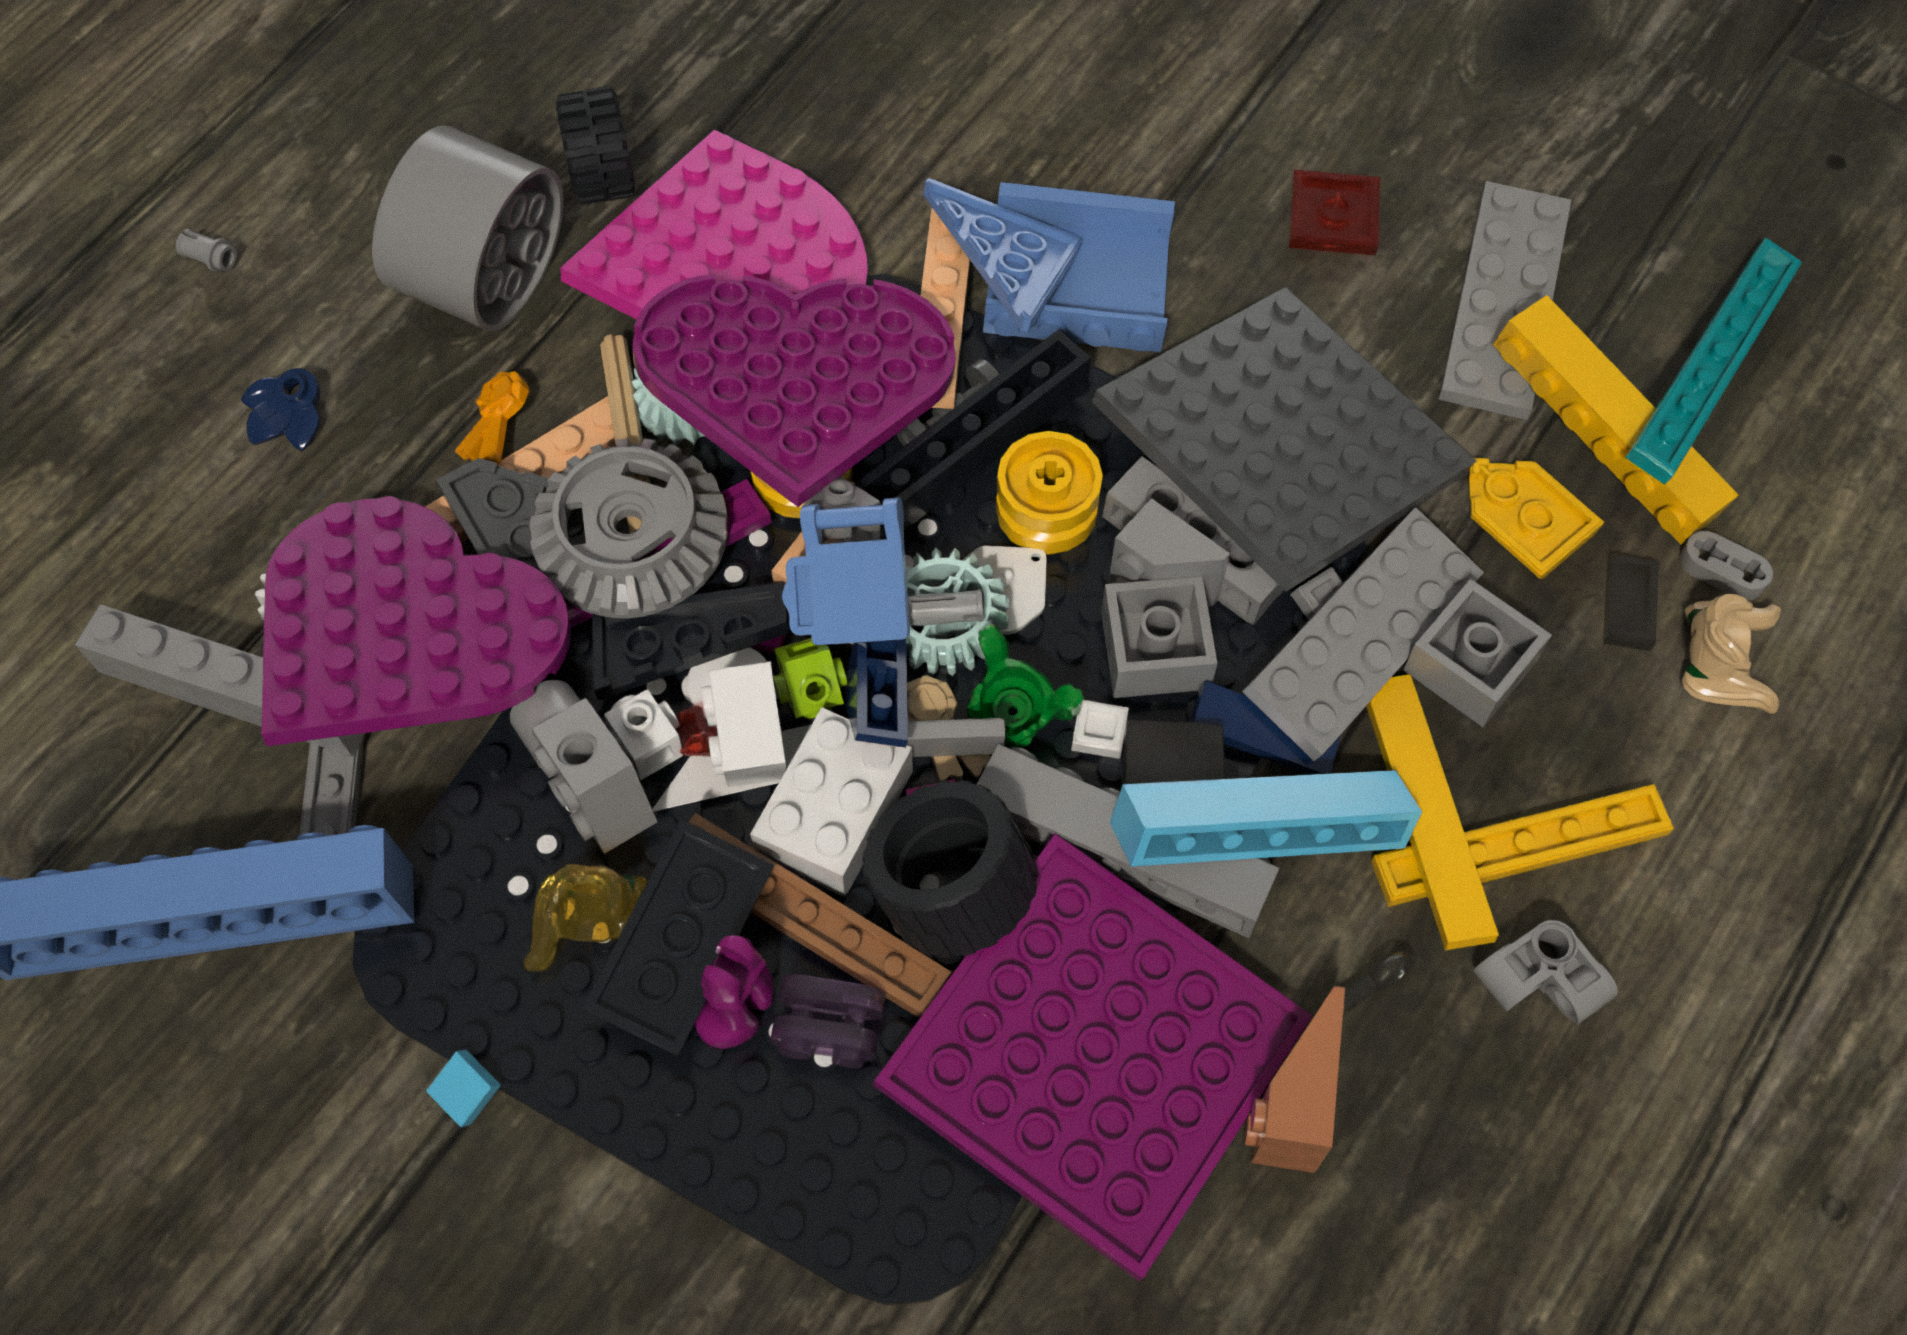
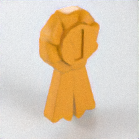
[455,371,529,464]

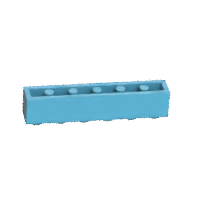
[1110,770,1422,867]

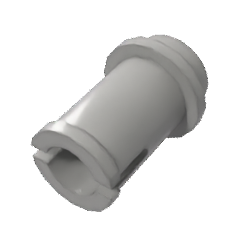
[176,229,237,273]

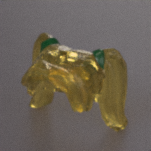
[524,864,648,972]

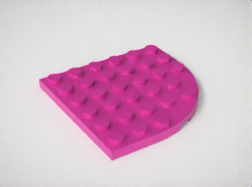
[560,130,868,319]

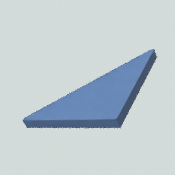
[923,178,1083,333]

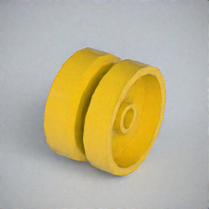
[996,431,1103,555]

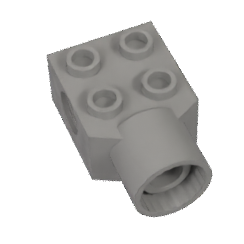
[510,680,657,854]

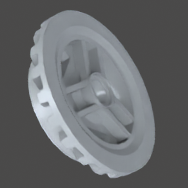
[529,439,728,618]

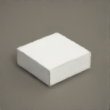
[1071,700,1129,759]

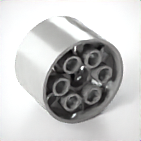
[372,125,564,331]

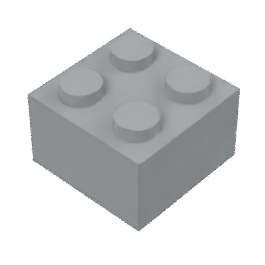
[1101,576,1217,698]
[1403,579,1552,727]

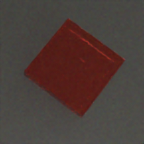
[1289,170,1380,256]

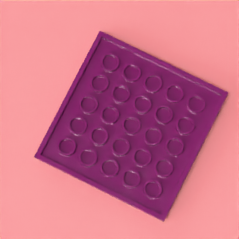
[873,833,1312,1281]

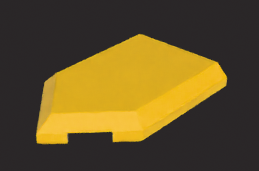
[1469,458,1604,579]

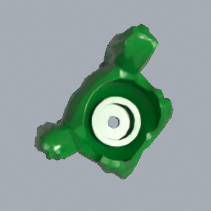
[967,625,1084,749]

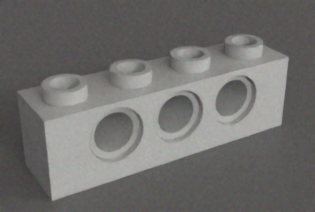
[1102,456,1284,625]

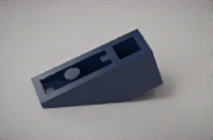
[846,639,908,748]

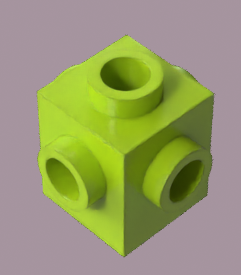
[773,638,847,719]

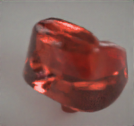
[675,706,718,757]

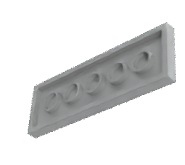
[1438,181,1571,420]
[1242,507,1484,761]

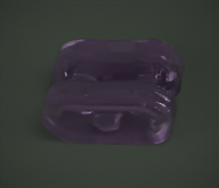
[770,974,886,1068]

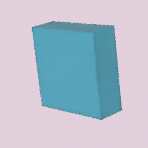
[426,1050,501,1127]

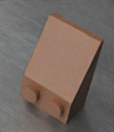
[1244,986,1345,1173]

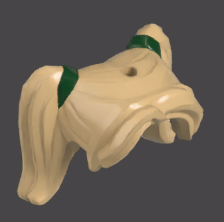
[1682,594,1781,714]

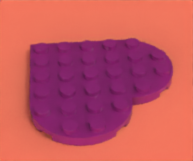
[633,274,956,507]
[261,496,571,746]

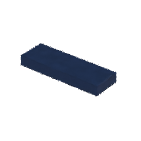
[1188,681,1340,775]

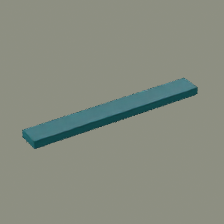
[1625,238,1802,485]

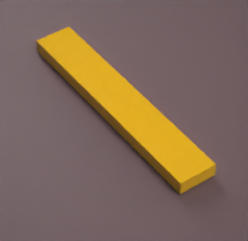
[1366,674,1499,950]
[1371,784,1674,907]

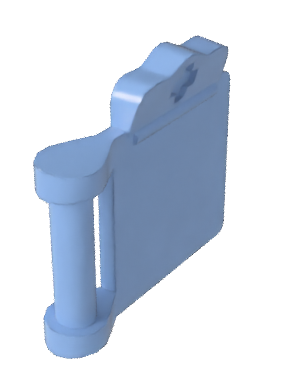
[782,497,910,645]

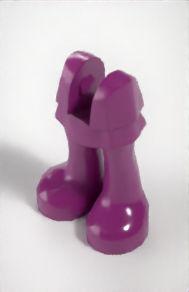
[695,935,774,1049]

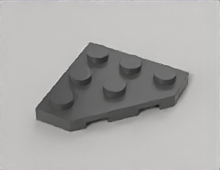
[436,458,630,571]

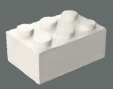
[750,707,913,898]

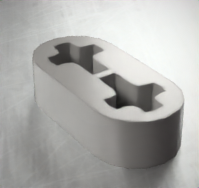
[1679,531,1773,600]

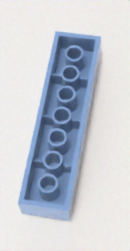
[0,825,414,980]

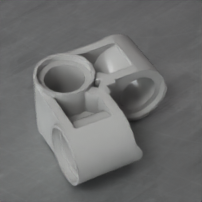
[1473,920,1618,1025]

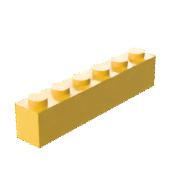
[1493,295,1739,545]

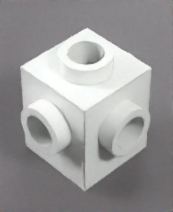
[604,689,683,780]

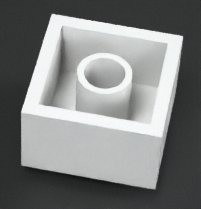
[701,662,786,787]

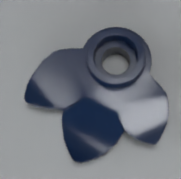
[241,368,321,451]

